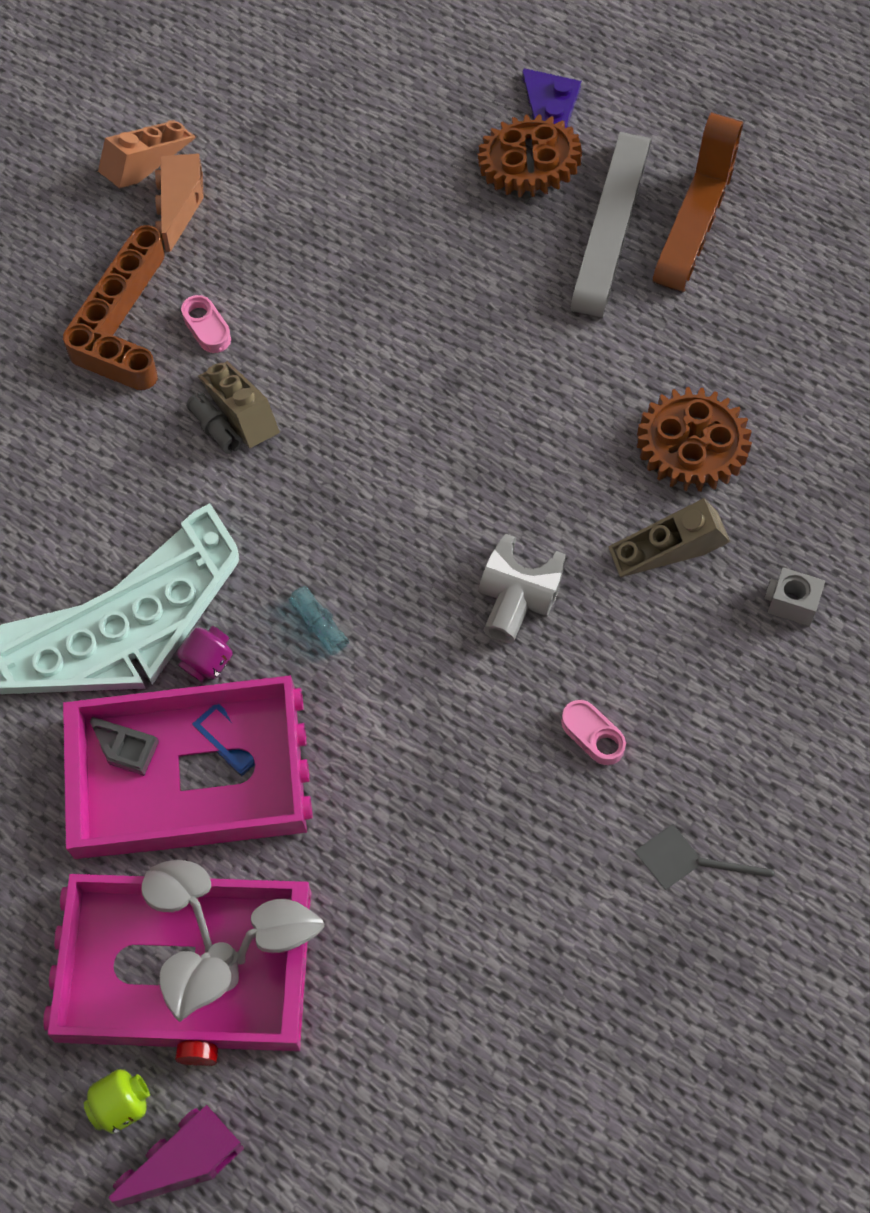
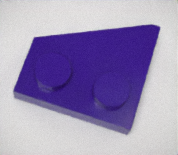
[522,68,582,128]

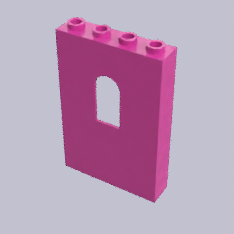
[63,675,313,859]
[43,874,311,1051]

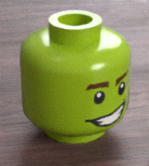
[83,1069,150,1134]

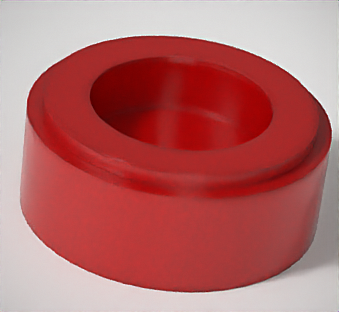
[175,1040,218,1066]

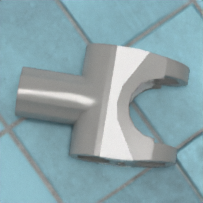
[478,534,566,643]

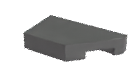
[90,717,159,776]

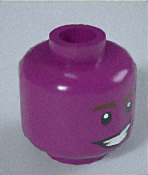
[177,625,233,682]

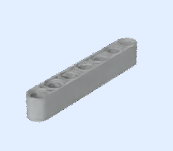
[571,132,651,318]

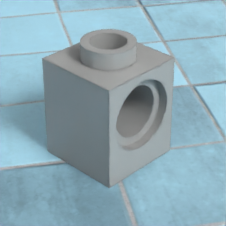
[764,567,825,626]

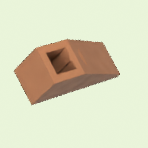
[98,121,196,188]
[155,154,204,252]

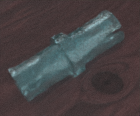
[288,586,349,656]

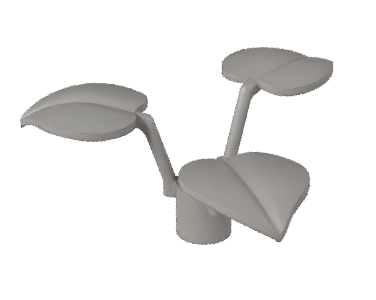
[141,860,324,1022]

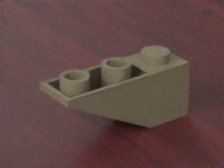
[198,361,280,448]
[608,498,730,577]

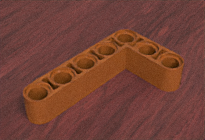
[652,112,743,292]
[63,225,165,390]

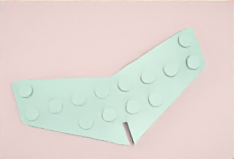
[0,504,239,694]

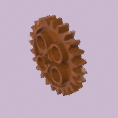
[478,114,582,197]
[637,387,752,492]

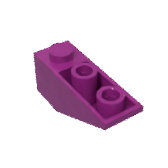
[108,1105,244,1208]

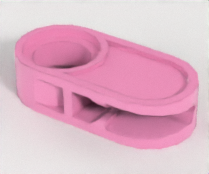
[181,295,231,353]
[561,700,626,765]

